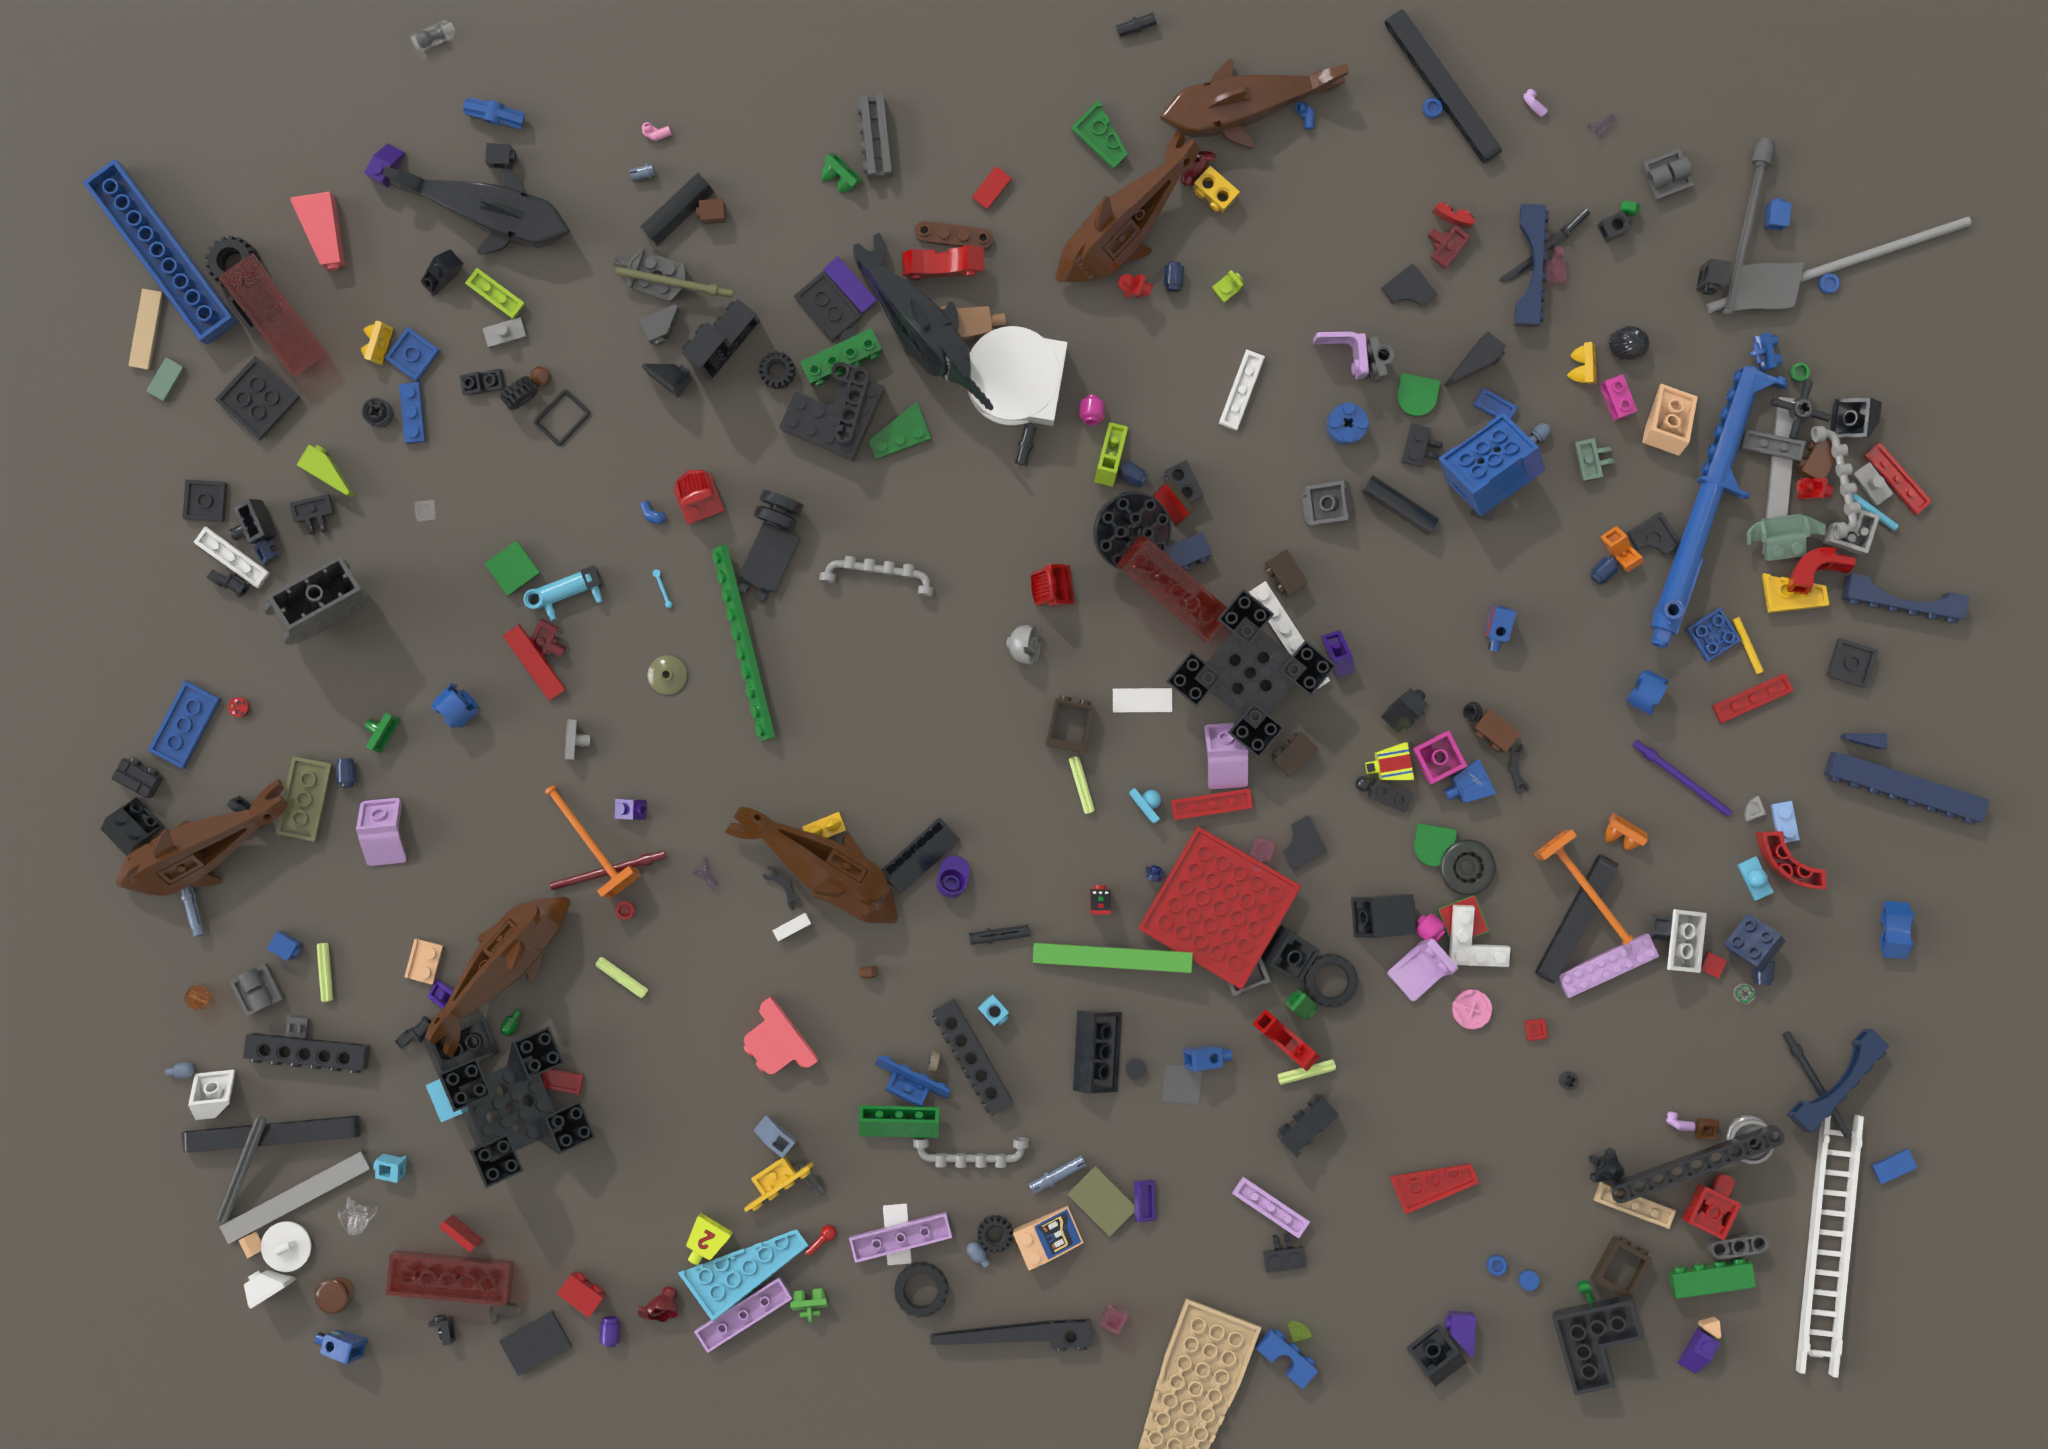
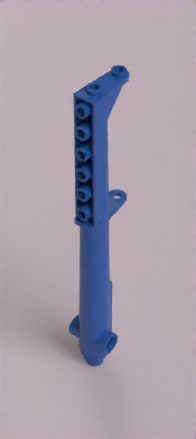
[1650,366,1788,648]

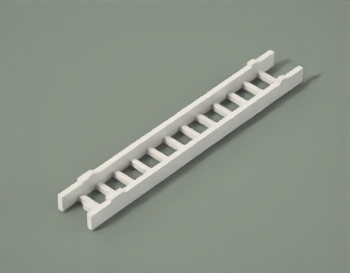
[1796,1114,1864,1377]

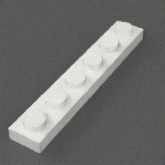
[1248,581,1330,688]

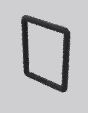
[534,390,590,445]

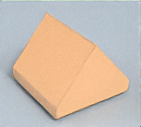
[238,1231,262,1258]
[1698,1317,1721,1339]

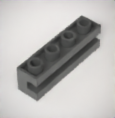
[857,93,893,179]

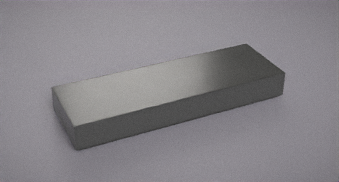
[1741,429,1806,462]

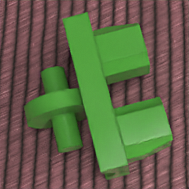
[790,1288,829,1323]

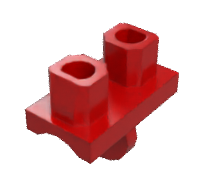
[1118,274,1153,298]
[1796,478,1834,500]

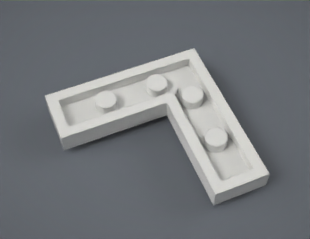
[1449,905,1510,967]

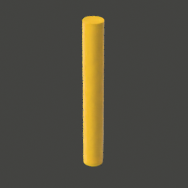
[1732,617,1764,674]

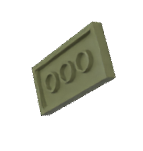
[276,756,333,842]

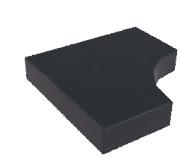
[1381,263,1437,307]
[1626,511,1680,556]
[1283,816,1327,869]

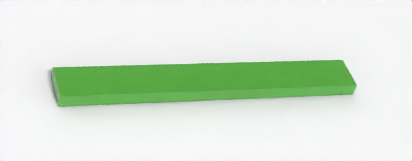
[1033,943,1193,973]

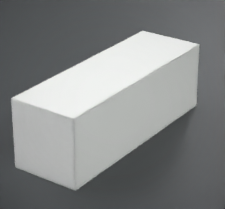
[772,912,812,941]

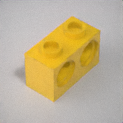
[1193,166,1240,214]

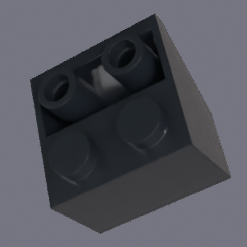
[100,797,164,856]

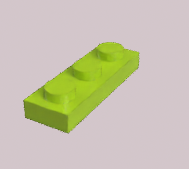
[465,268,526,319]

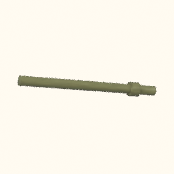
[615,266,734,298]

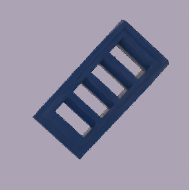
[1841,733,1887,749]

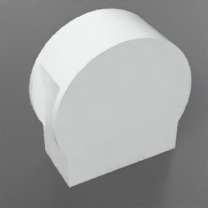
[968,326,1067,426]

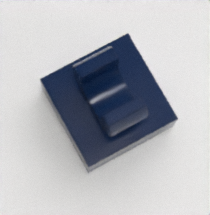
[254,540,280,566]

